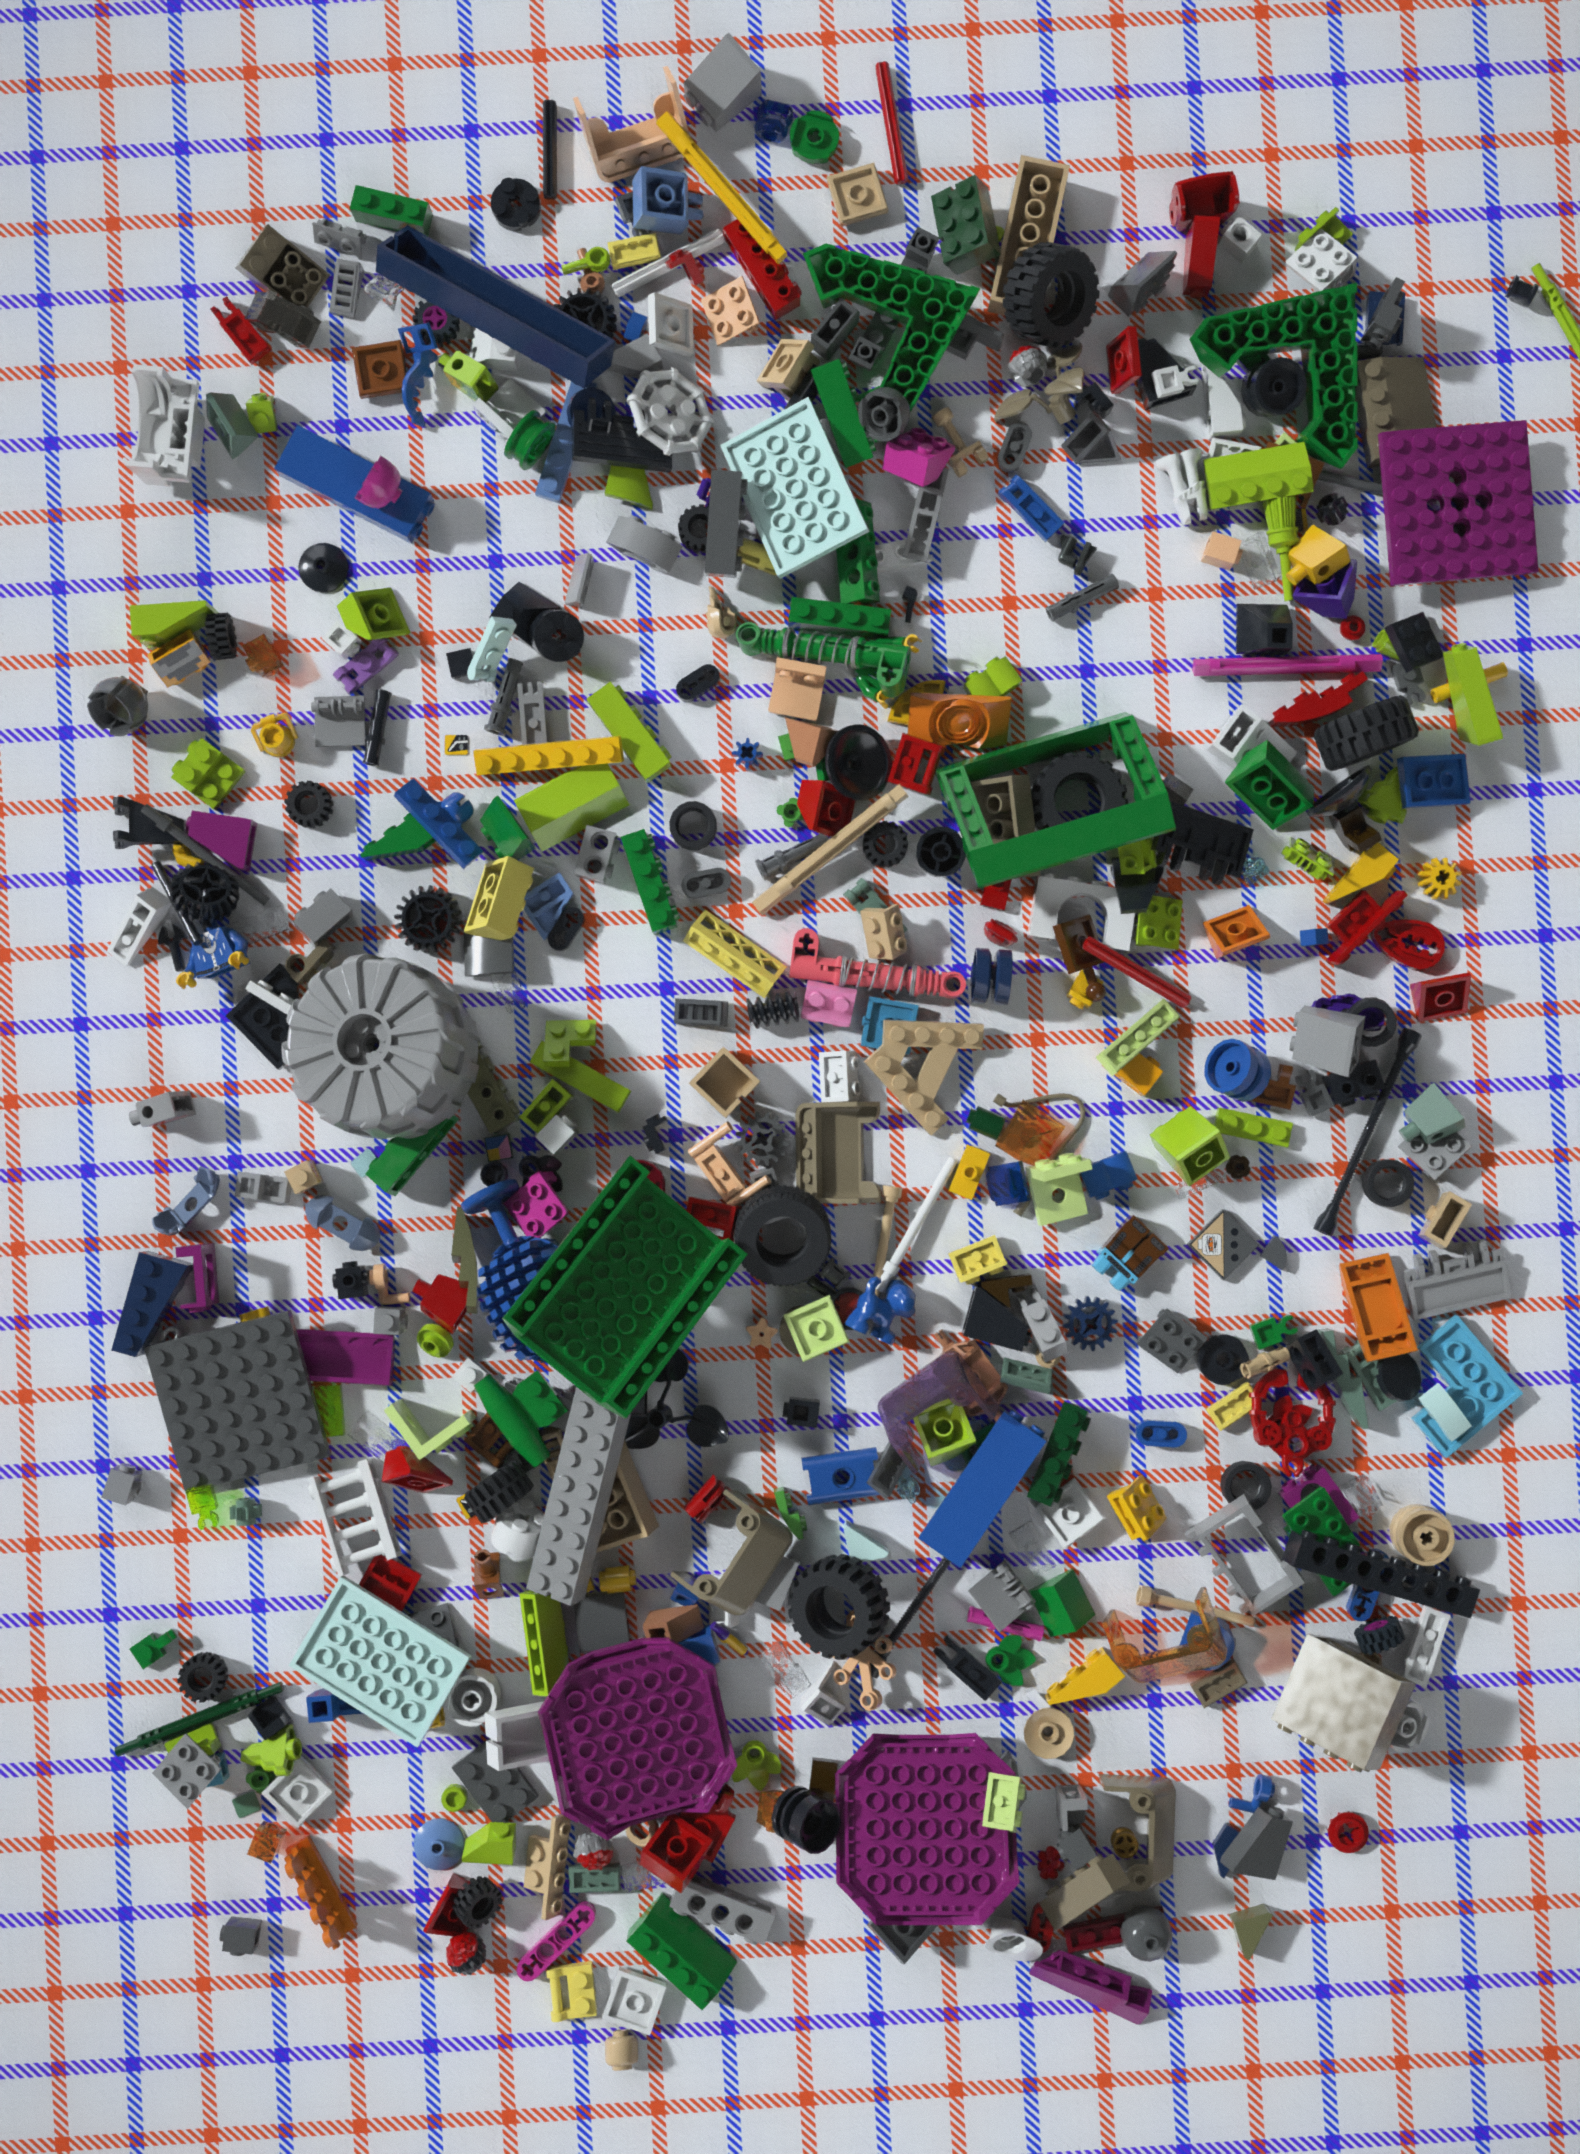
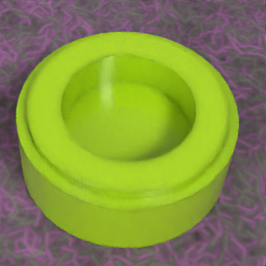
[441,1784,468,1812]

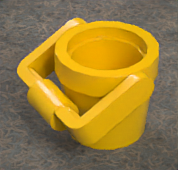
[251,712,299,758]

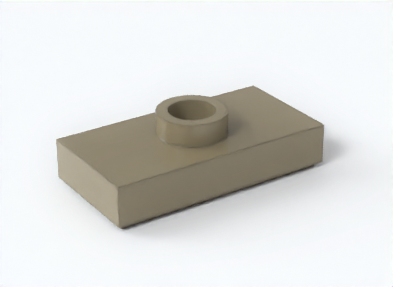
[1190,1659,1248,1708]

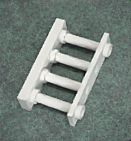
[308,1458,402,1577]

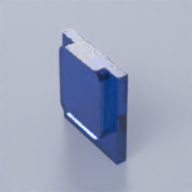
[986,1161,1031,1206]

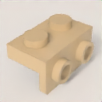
[860,904,907,960]

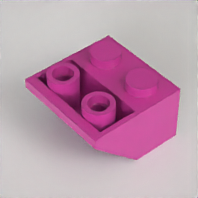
[882,428,955,487]

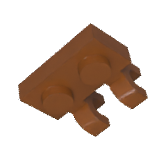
[1249,1064,1296,1110]

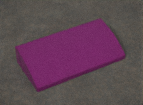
[296,1329,395,1386]

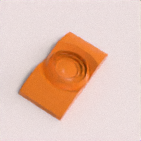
[907,693,1011,749]
[1339,1253,1418,1362]

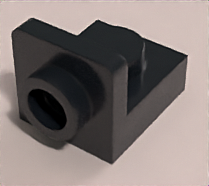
[1073,382,1114,419]

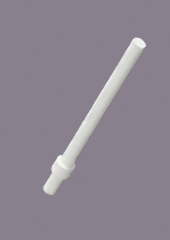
[876,1157,958,1293]

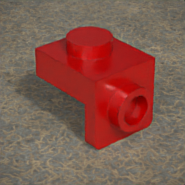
[665,249,704,286]

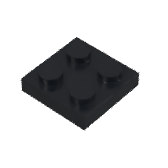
[1384,612,1443,673]

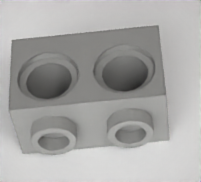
[574,825,621,884]

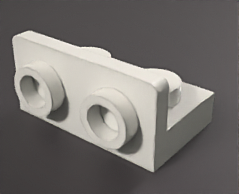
[819,1051,861,1102]

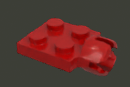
[679,1783,736,1863]

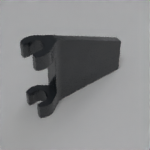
[113,797,185,849]
[1110,854,1164,914]

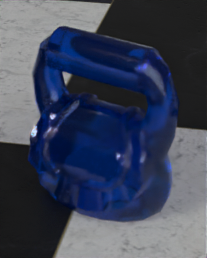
[754,99,794,143]

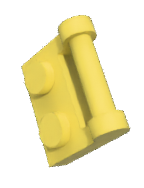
[546,1961,597,2022]

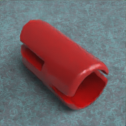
[684,1474,731,1524]

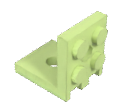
[1025,1153,1092,1226]
[384,1398,477,1460]

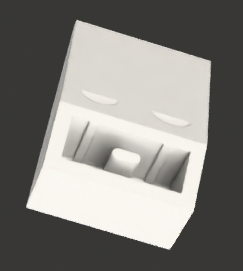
[1207,704,1297,769]

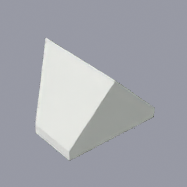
[801,1661,846,1726]

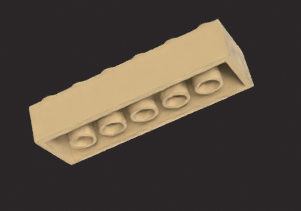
[987,155,1070,315]

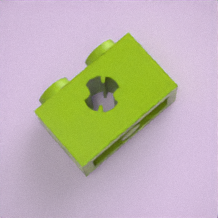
[519,1079,574,1134]

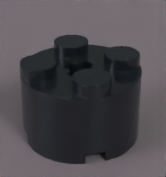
[529,609,584,662]

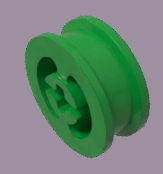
[504,410,556,470]

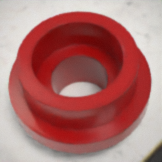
[1340,615,1366,641]

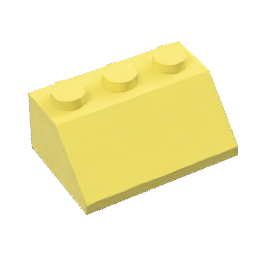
[464,856,534,940]

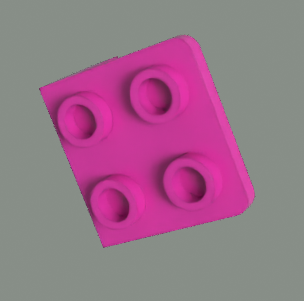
[503,1171,568,1238]

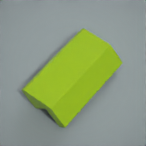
[514,764,630,852]

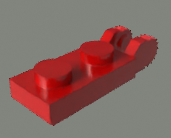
[210,296,271,365]

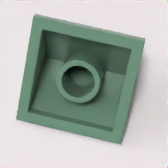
[206,392,259,460]

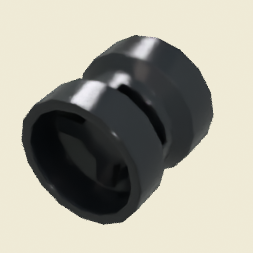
[480,1162,509,1186]

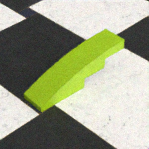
[530,1040,632,1113]

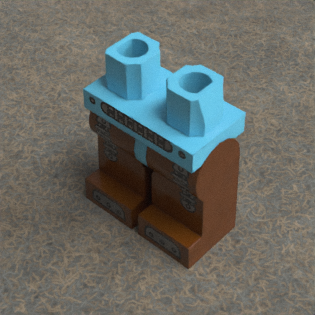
[1091,1215,1169,1291]

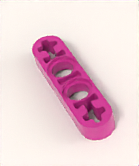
[517,1901,596,1982]

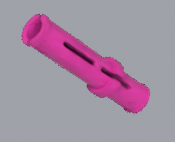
[967,1606,1044,1642]

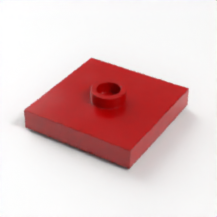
[1106,326,1142,394]

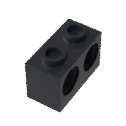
[1286,1329,1344,1393]

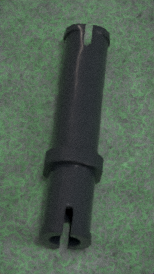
[362,689,392,767]

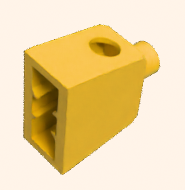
[1286,525,1351,585]

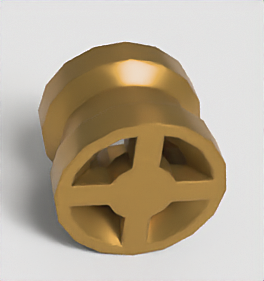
[1110,1827,1139,1859]

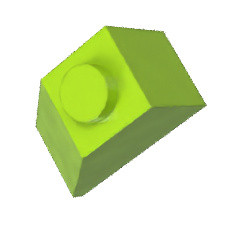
[462,1822,516,1865]

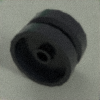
[1241,357,1307,418]

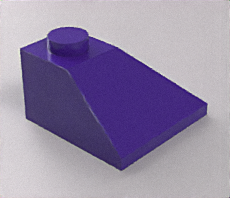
[1293,559,1357,619]

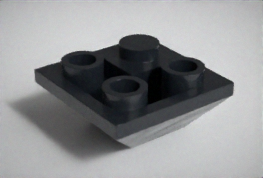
[1236,604,1293,655]

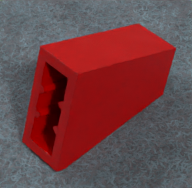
[1182,215,1220,299]

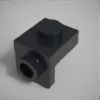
[642,1114,668,1154]

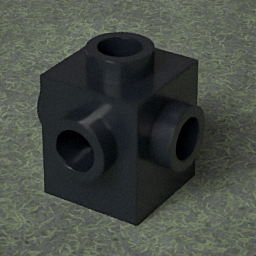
[332,1261,370,1299]

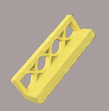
[683,910,787,999]

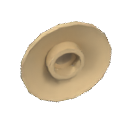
[1024,1708,1074,1759]

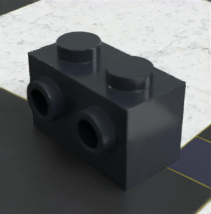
[1322,1059,1386,1108]

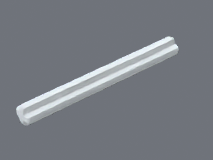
[612,229,725,297]

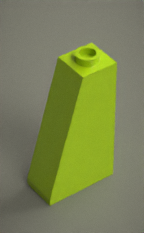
[1443,643,1503,746]

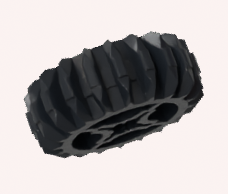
[554,287,617,339]
[169,861,240,925]
[394,885,463,954]

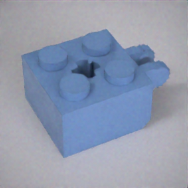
[632,166,704,235]

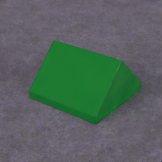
[1028,1568,1096,1637]

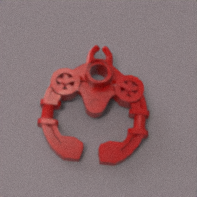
[1249,1369,1336,1477]

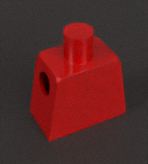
[412,1274,468,1335]

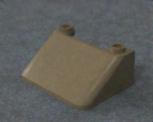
[795,1101,881,1204]

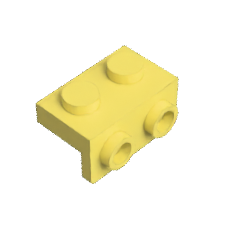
[948,1235,1008,1285]

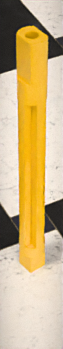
[656,111,788,264]

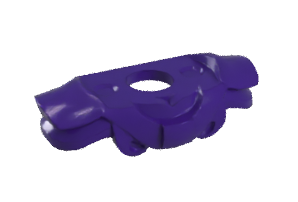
[1311,993,1385,1031]

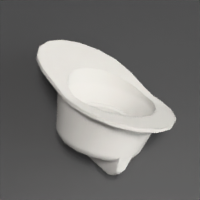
[985,1917,1043,1962]

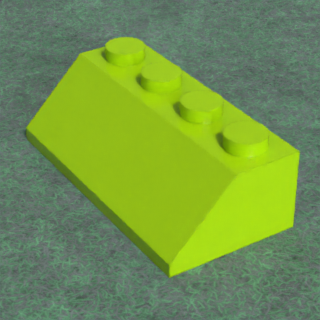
[1203,442,1314,510]

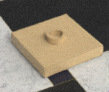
[827,163,888,227]

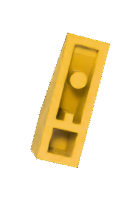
[1322,842,1399,904]

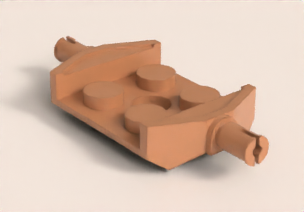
[933,1329,1008,1422]

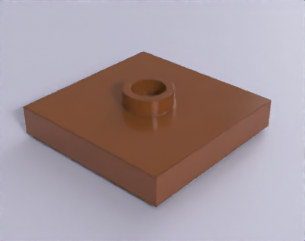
[352,340,407,399]

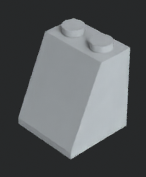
[683,33,762,132]
[1289,1005,1365,1077]

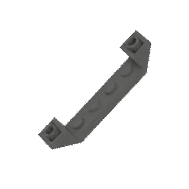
[848,226,939,371]

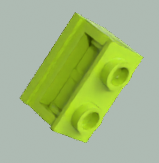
[1118,837,1157,875]

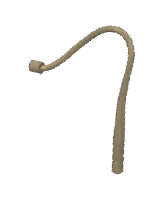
[993,1093,1086,1217]

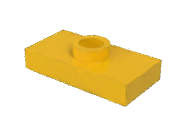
[948,1144,990,1200]

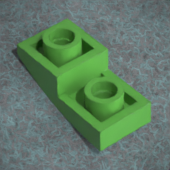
[774,1487,808,1539]

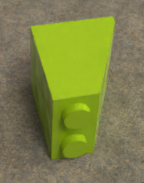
[1150,1106,1230,1186]

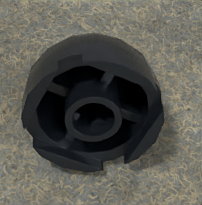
[916,827,966,878]

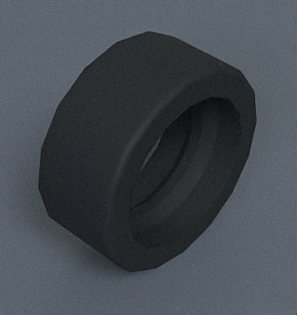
[669,801,717,851]
[1348,997,1397,1047]
[1362,1159,1414,1207]
[1220,1461,1272,1510]

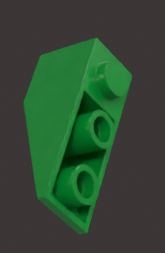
[360,813,436,861]

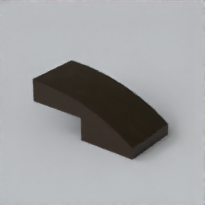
[809,1757,838,1802]

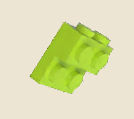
[171,738,246,810]

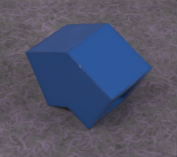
[624,312,648,341]
[1300,928,1329,947]

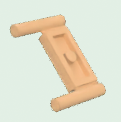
[688,1121,772,1206]

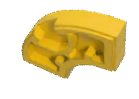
[887,680,946,726]

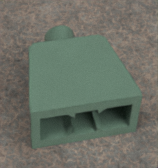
[1399,1083,1465,1144]

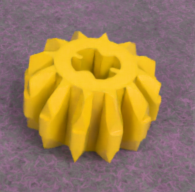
[1418,858,1462,900]

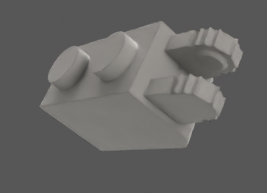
[1016,1287,1068,1363]

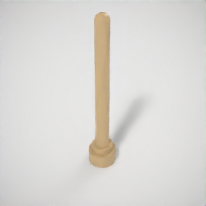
[873,1185,903,1298]
[1136,1585,1256,1626]

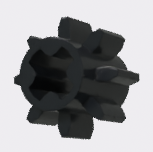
[1316,494,1348,526]

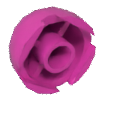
[355,455,402,509]

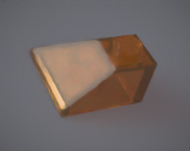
[995,1099,1066,1166]

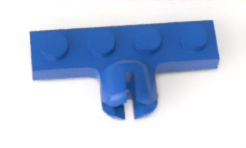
[394,778,483,869]

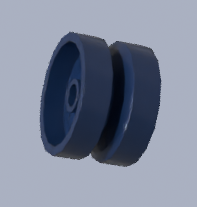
[970,948,1013,1005]

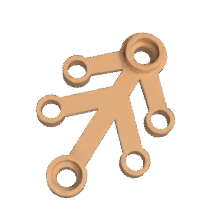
[833,1610,896,1711]

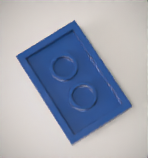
[1397,754,1471,809]

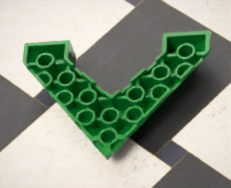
[803,243,980,443]
[1189,282,1358,469]

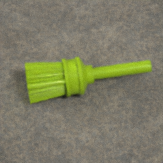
[1262,496,1299,602]

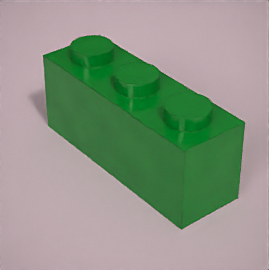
[350,185,433,236]

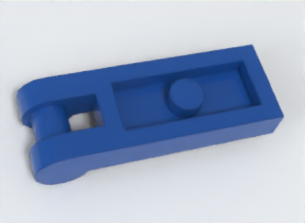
[998,475,1064,543]

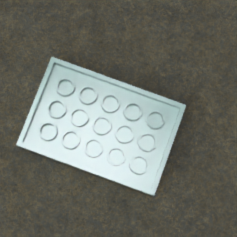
[720,397,870,579]
[289,1576,471,1747]

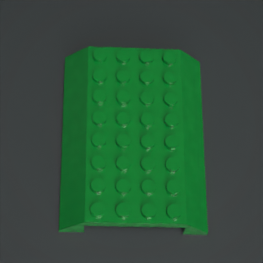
[502,1155,747,1419]

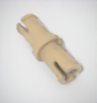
[1240,1346,1290,1379]

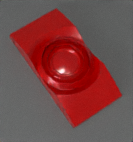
[359,1554,422,1612]

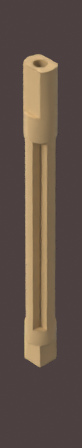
[752,784,909,916]

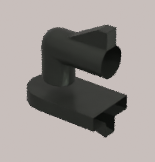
[1058,535,1097,576]

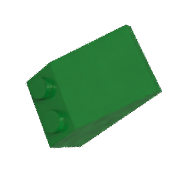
[480,796,536,860]

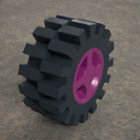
[412,300,460,347]
[1354,1616,1405,1655]

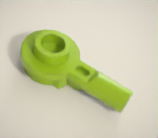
[561,247,611,276]

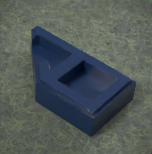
[1212,1822,1240,1878]

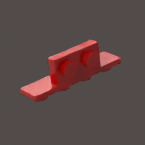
[1326,890,1408,965]

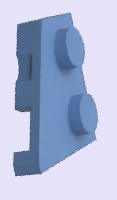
[524,872,574,940]

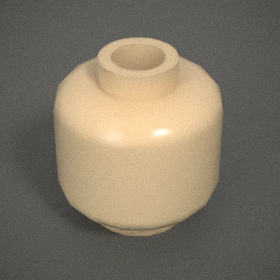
[605,2029,638,2071]

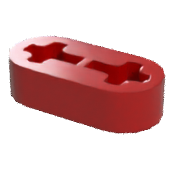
[1027,1902,1054,1953]

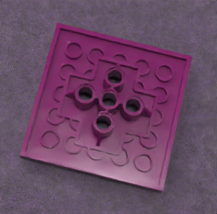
[1378,420,1539,586]

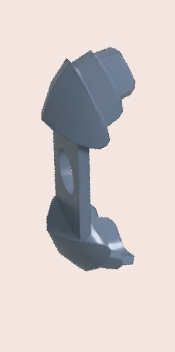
[152,1166,220,1236]
[305,1195,380,1251]

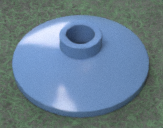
[414,1818,465,1870]

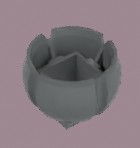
[87,676,148,737]

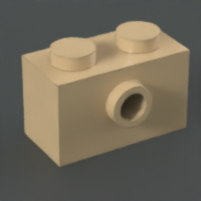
[1418,1191,1472,1249]

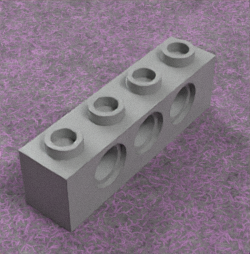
[669,1875,776,1945]

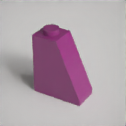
[186,810,258,872]

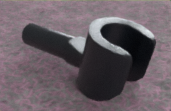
[902,586,918,623]

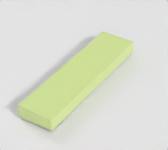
[1096,999,1180,1076]

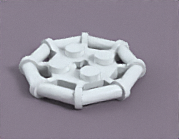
[627,368,714,456]

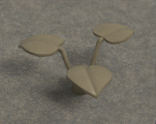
[994,342,1085,424]

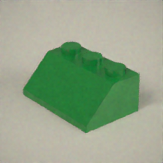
[1225,740,1315,830]

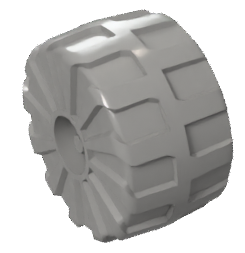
[282,954,480,1140]

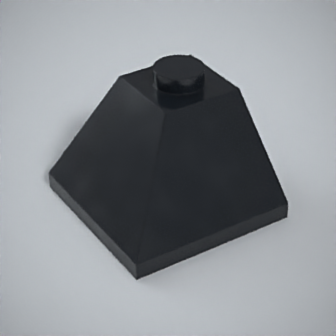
[489,582,562,650]

